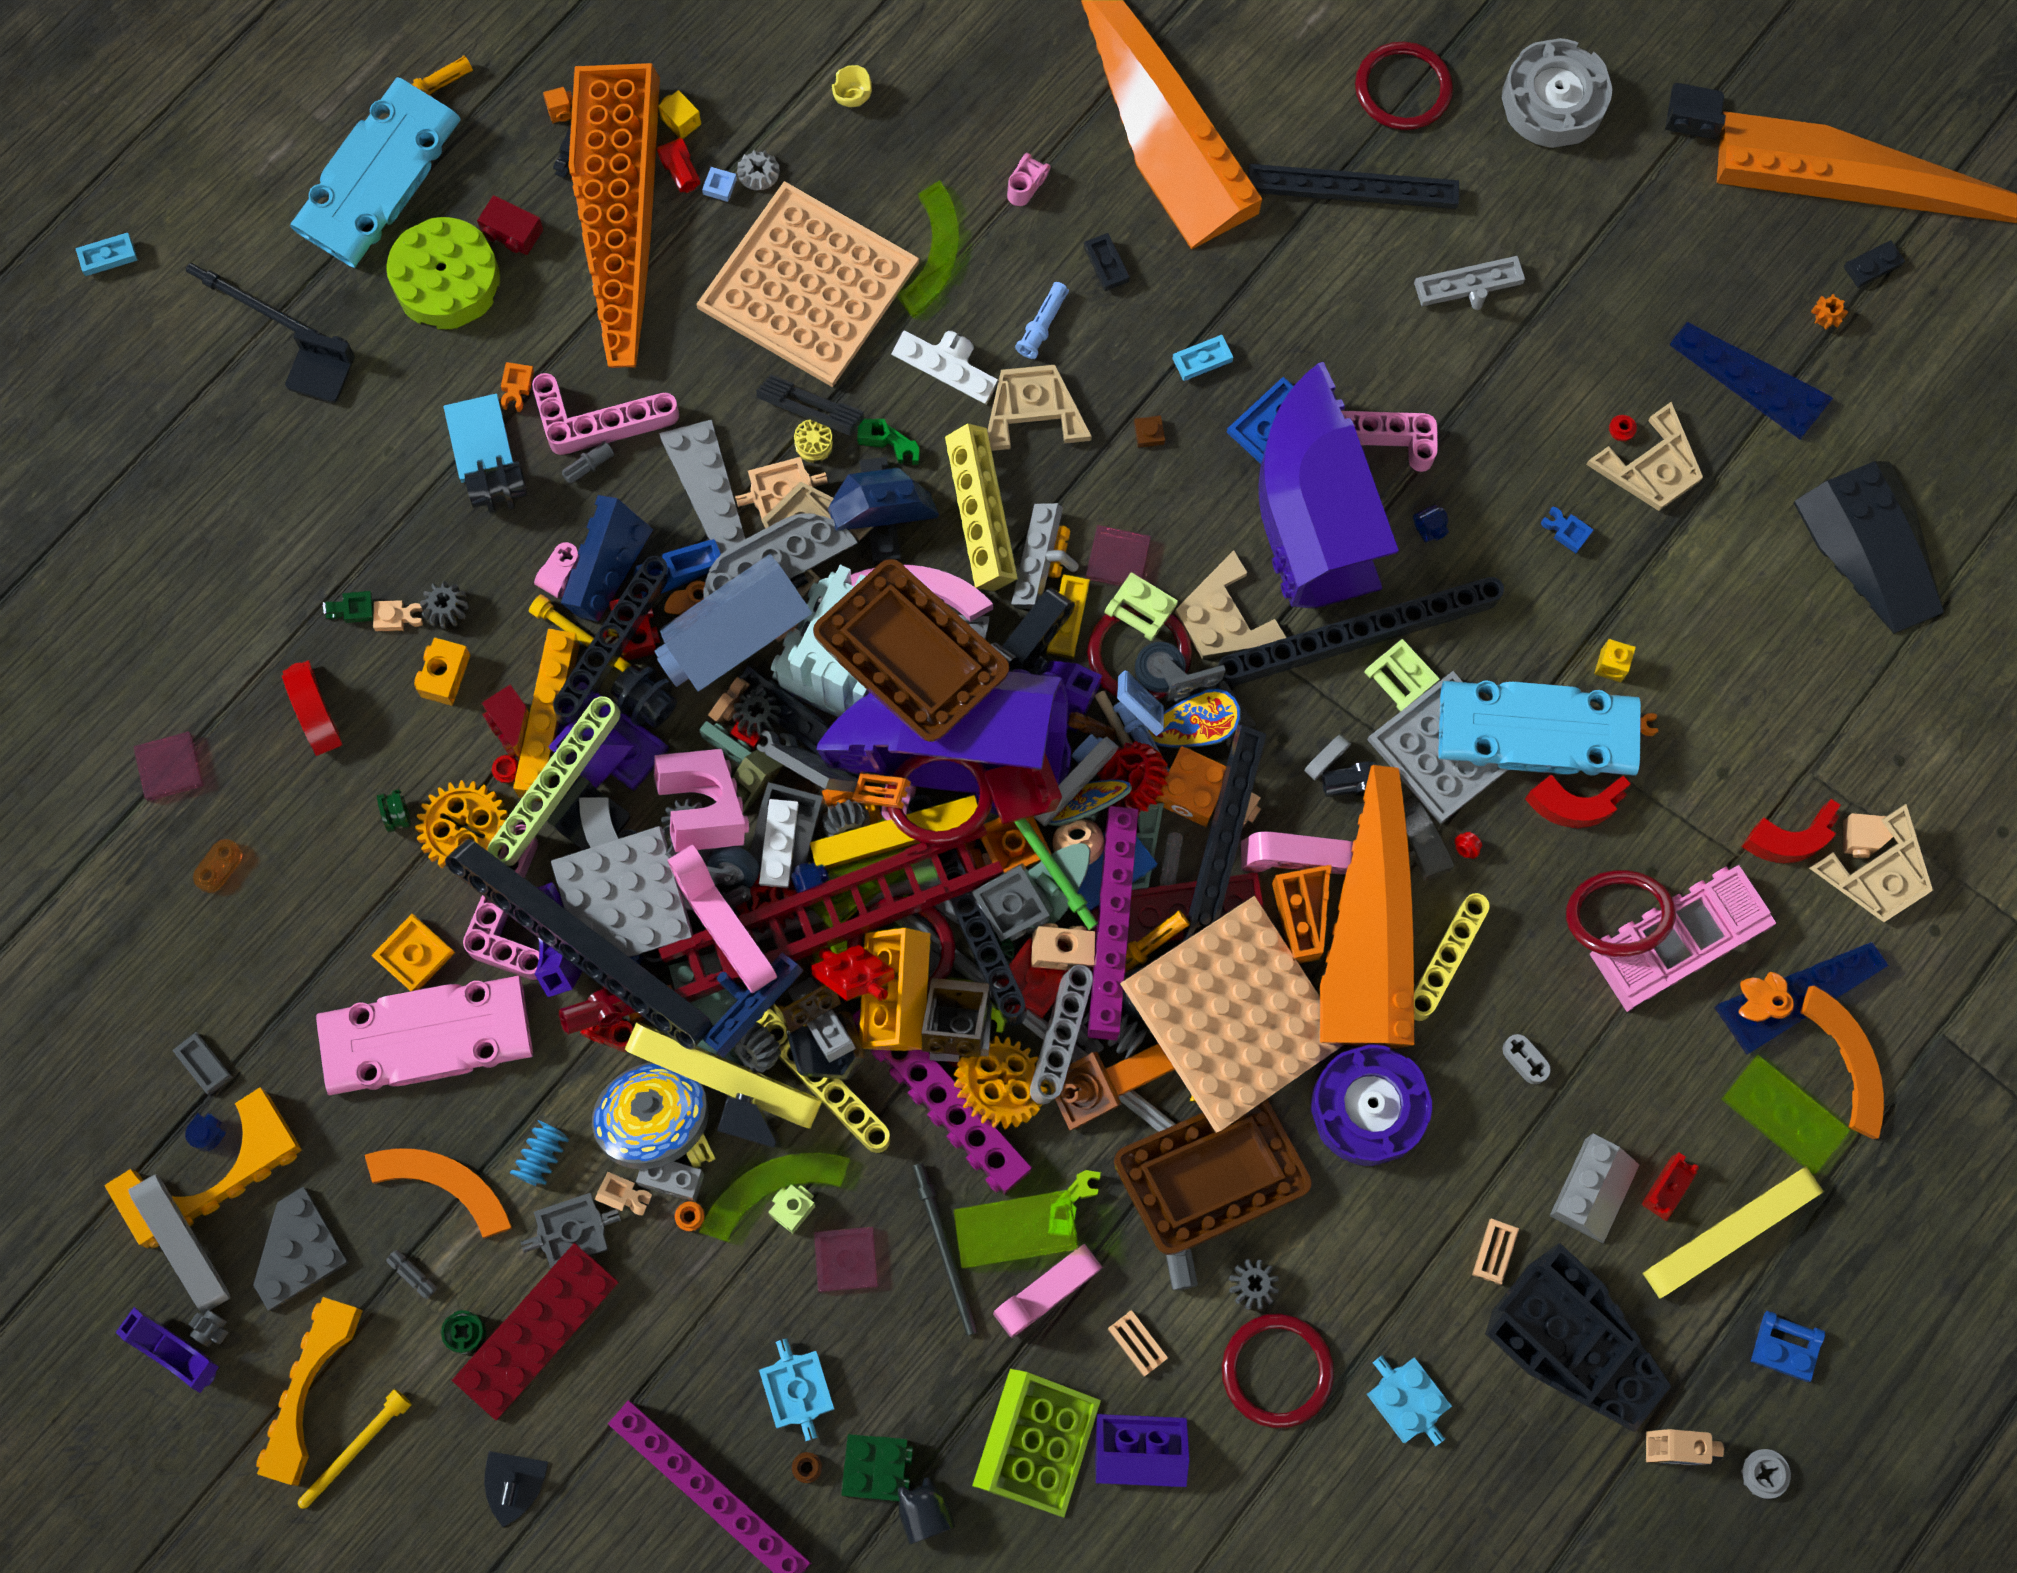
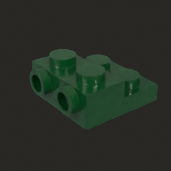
[841,1434,913,1502]

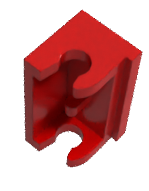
[1641,1152,1699,1221]

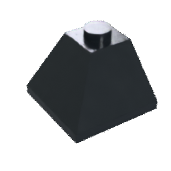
[717,1093,782,1148]

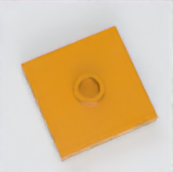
[371,914,455,991]

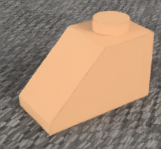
[1843,813,1893,859]

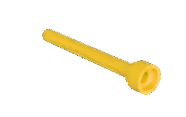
[529,594,631,672]
[298,1388,412,1509]

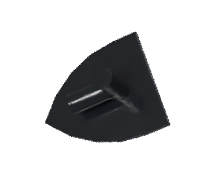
[484,1451,548,1527]

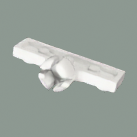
[892,330,999,405]

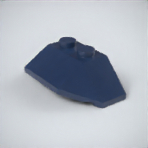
[828,468,939,531]

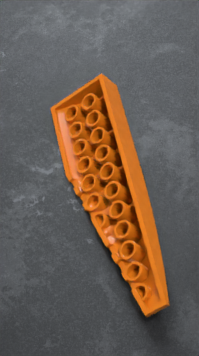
[1081,0,1262,249]
[569,63,660,368]
[1717,111,2017,223]

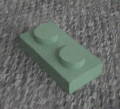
[700,721,751,765]

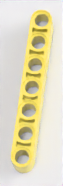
[757,1008,890,1153]
[625,1022,822,1129]
[1643,1166,1824,1299]

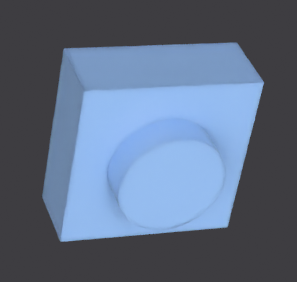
[702,167,737,202]

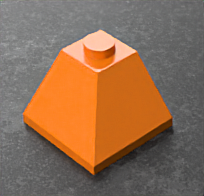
[980,817,1051,873]

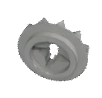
[737,150,780,190]
[1741,1449,1791,1499]

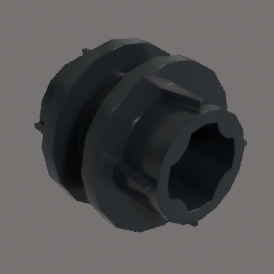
[464,455,528,514]
[611,665,678,728]

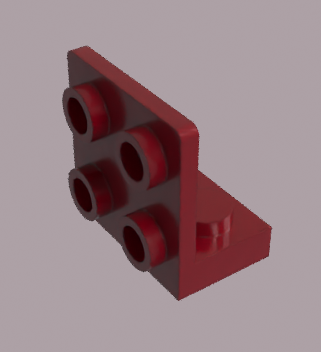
[984,753,1062,824]

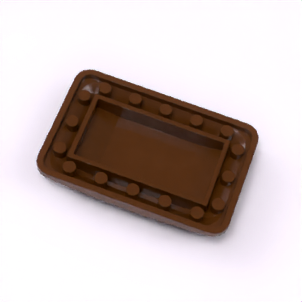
[813,559,1009,742]
[1114,1099,1311,1255]

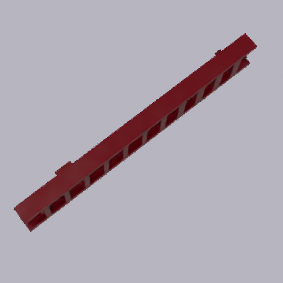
[658,823,1004,1003]

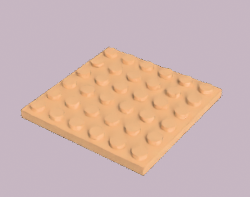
[697,181,919,387]
[1120,896,1343,1133]

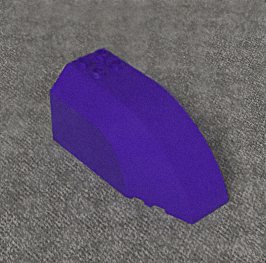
[1258,362,1399,609]
[817,669,1068,794]

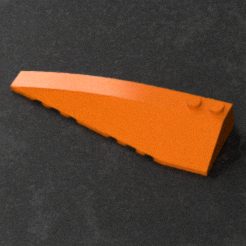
[1320,765,1414,1049]

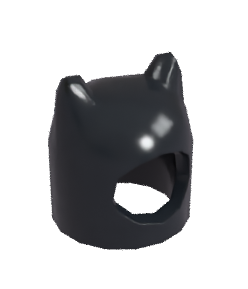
[898,1477,956,1545]

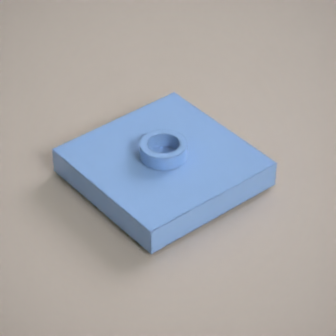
[1117,670,1164,736]

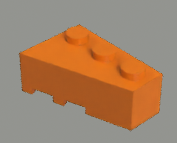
[1272,864,1332,964]

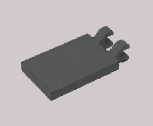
[757,731,858,792]

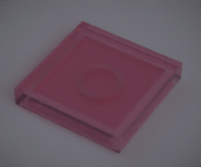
[1086,525,1151,586]
[133,732,203,801]
[814,1227,878,1292]

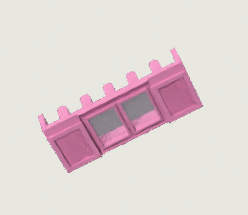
[1590,865,1776,1012]

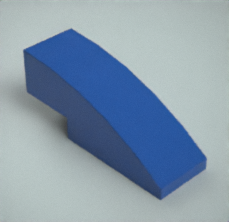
[634,539,721,598]

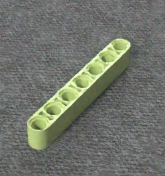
[487,697,620,866]

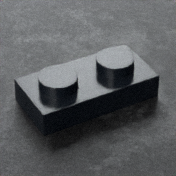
[1083,233,1130,291]
[1844,240,1905,288]

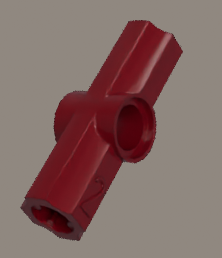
[559,989,636,1034]

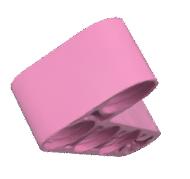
[1341,411,1437,472]
[1241,832,1353,875]
[993,1244,1103,1338]

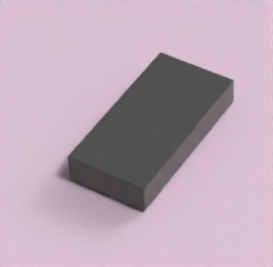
[172,1032,233,1096]

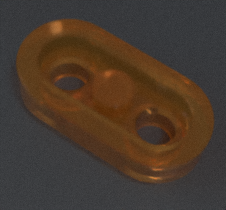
[193,839,242,893]

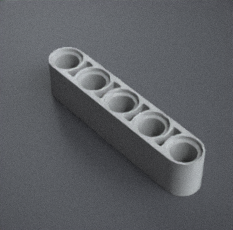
[1030,965,1093,1105]
[128,1174,231,1314]

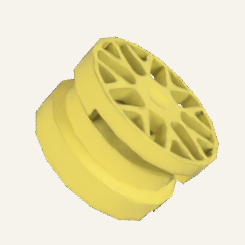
[794,420,833,463]
[686,1133,715,1168]

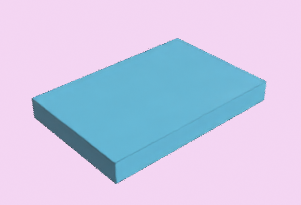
[443,394,513,483]

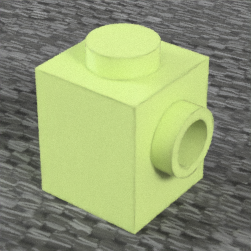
[769,1185,815,1234]

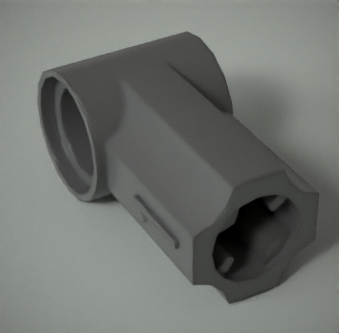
[1166,1248,1198,1291]

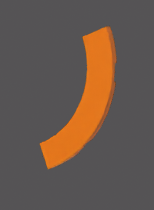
[1800,986,1884,1139]
[365,1149,513,1238]

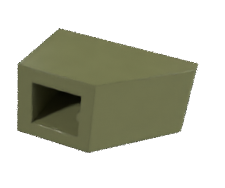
[732,750,783,814]

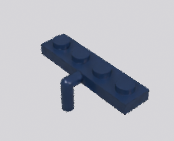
[702,953,804,1058]

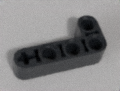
[991,588,1075,672]

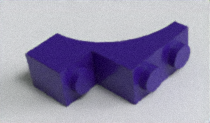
[534,882,582,997]
[116,1307,219,1393]

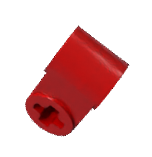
[580,1020,634,1052]

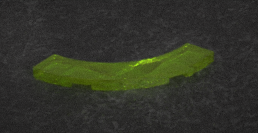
[898,180,959,318]
[699,1153,850,1243]

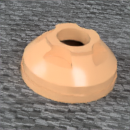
[1053,819,1104,864]

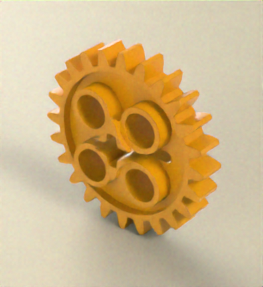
[415,780,509,868]
[954,1036,1048,1129]

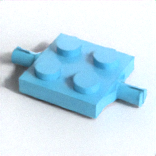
[759,1338,835,1441]
[1367,1355,1452,1446]

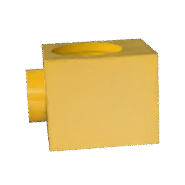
[658,90,701,139]
[1594,639,1635,683]

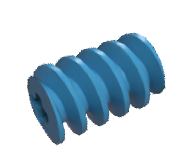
[510,1120,569,1187]

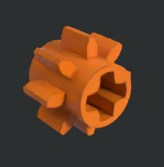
[1811,294,1848,330]

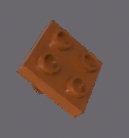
[1049,1052,1122,1130]

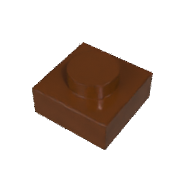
[1134,415,1165,448]

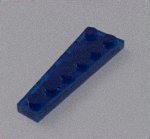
[1670,322,1833,440]
[1714,942,1889,1055]

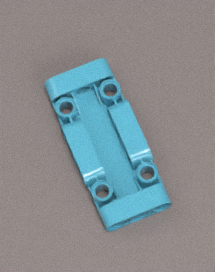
[290,77,461,268]
[1438,680,1641,776]

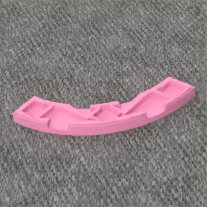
[851,565,993,622]

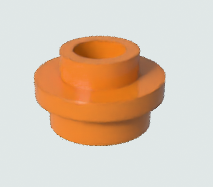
[675,1201,705,1232]

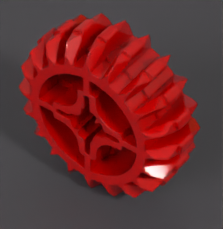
[1097,741,1170,816]

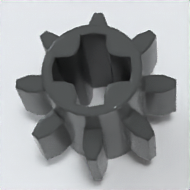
[188,1310,229,1347]

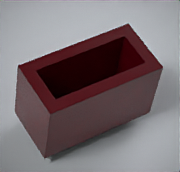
[477,195,543,255]

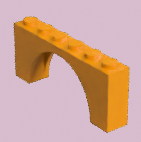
[104,1087,302,1249]

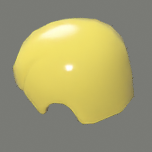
[832,65,872,107]

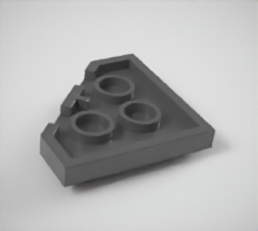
[254,1187,349,1312]

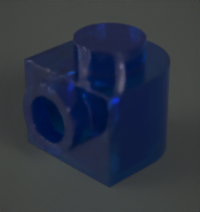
[1413,504,1449,543]
[791,862,829,894]
[185,1113,226,1151]

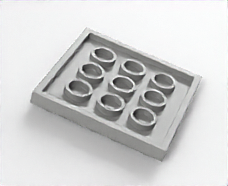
[1367,671,1508,824]
[551,826,693,958]

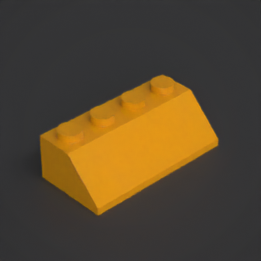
[859,928,931,1051]

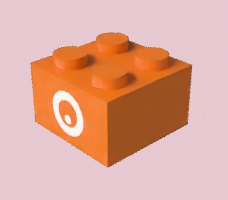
[1156,746,1226,827]

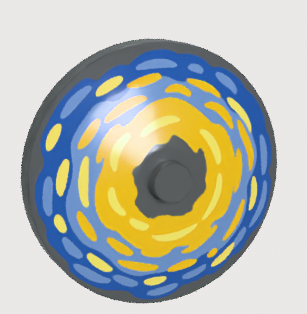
[592,1062,709,1169]

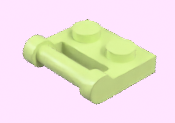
[1104,572,1178,642]
[1364,639,1440,712]

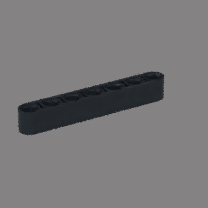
[553,556,669,726]

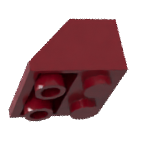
[482,684,529,760]

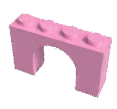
[654,749,749,852]

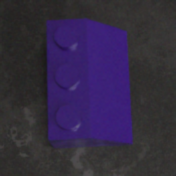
[1095,1414,1189,1487]

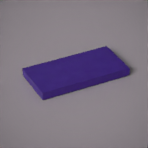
[557,682,669,791]

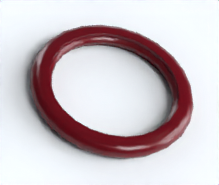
[1355,41,1453,130]
[1087,604,1192,699]
[886,755,993,845]
[1566,870,1676,957]
[847,896,956,997]
[1222,1314,1334,1428]

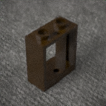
[770,955,841,1033]
[921,978,990,1057]

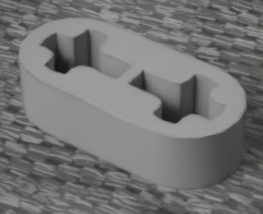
[1304,734,1351,780]
[1502,1034,1550,1084]

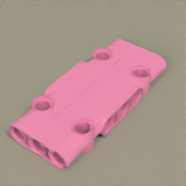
[316,976,533,1096]

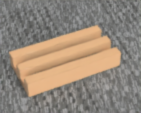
[1472,1219,1519,1285]
[1108,1310,1168,1377]

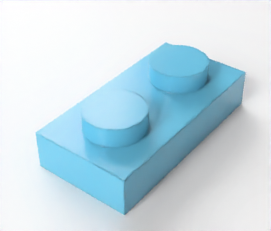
[76,233,138,276]
[1172,335,1233,381]

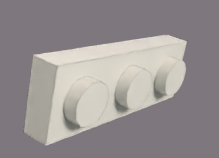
[759,799,799,888]

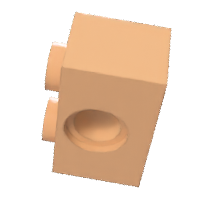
[1031,923,1095,970]

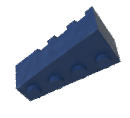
[561,495,653,622]

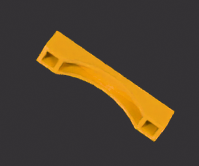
[513,629,580,801]
[256,1297,363,1486]

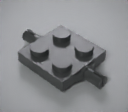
[521,1193,621,1269]

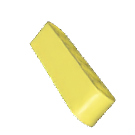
[1414,893,1489,1021]

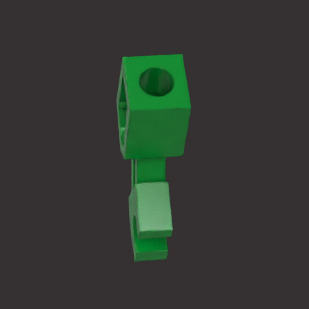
[857,419,920,465]

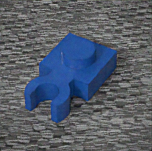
[1541,507,1593,553]

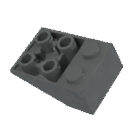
[750,782,824,885]

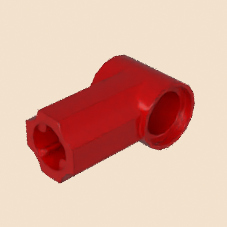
[657,137,701,193]

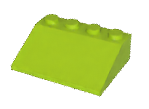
[972,1369,1101,1517]

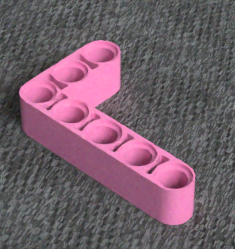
[532,373,679,455]
[463,825,539,980]
[667,844,777,993]

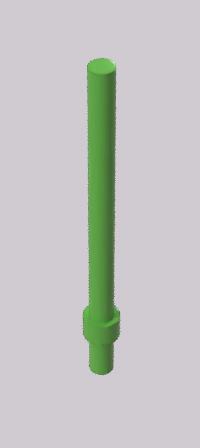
[1015,819,1099,930]

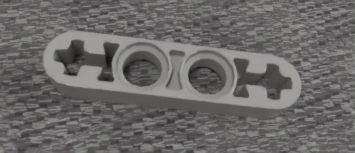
[1034,737,1118,826]

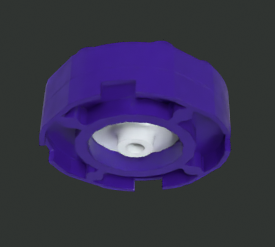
[1311,1045,1432,1166]

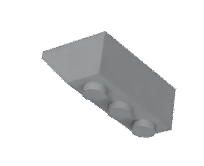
[1550,1134,1639,1243]

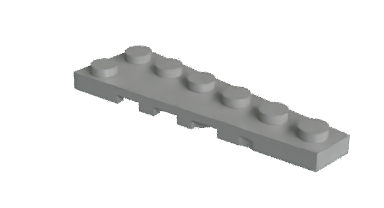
[659,420,745,554]

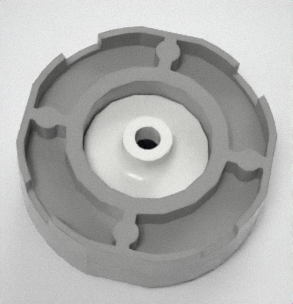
[1502,38,1612,148]

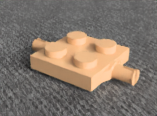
[735,457,828,519]

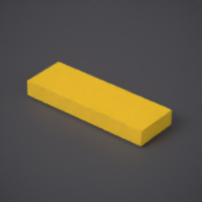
[1046,574,1090,659]

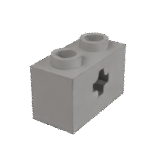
[636,1162,704,1202]

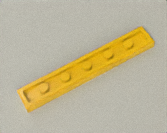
[810,795,978,872]

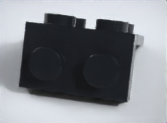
[1665,83,1726,140]
[285,328,355,403]
[547,776,630,850]
[786,1011,865,1080]

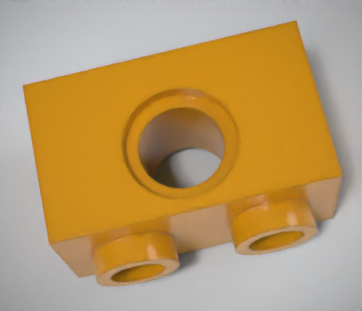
[414,637,471,706]

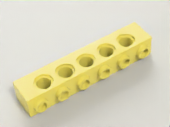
[945,424,1018,591]

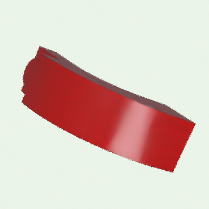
[282,660,342,756]
[1525,775,1631,828]
[1741,799,1841,863]

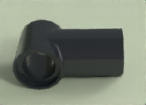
[1322,761,1376,797]

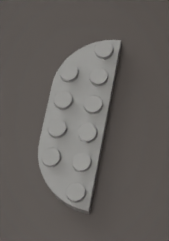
[703,513,857,598]

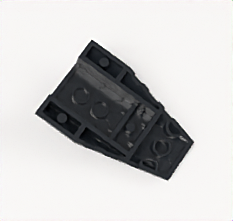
[1793,461,1944,634]
[1485,1243,1671,1432]

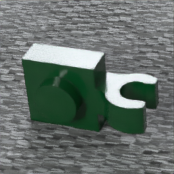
[323,591,374,623]

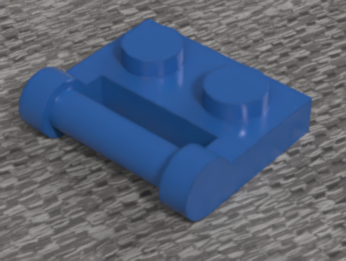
[1751,1311,1825,1382]

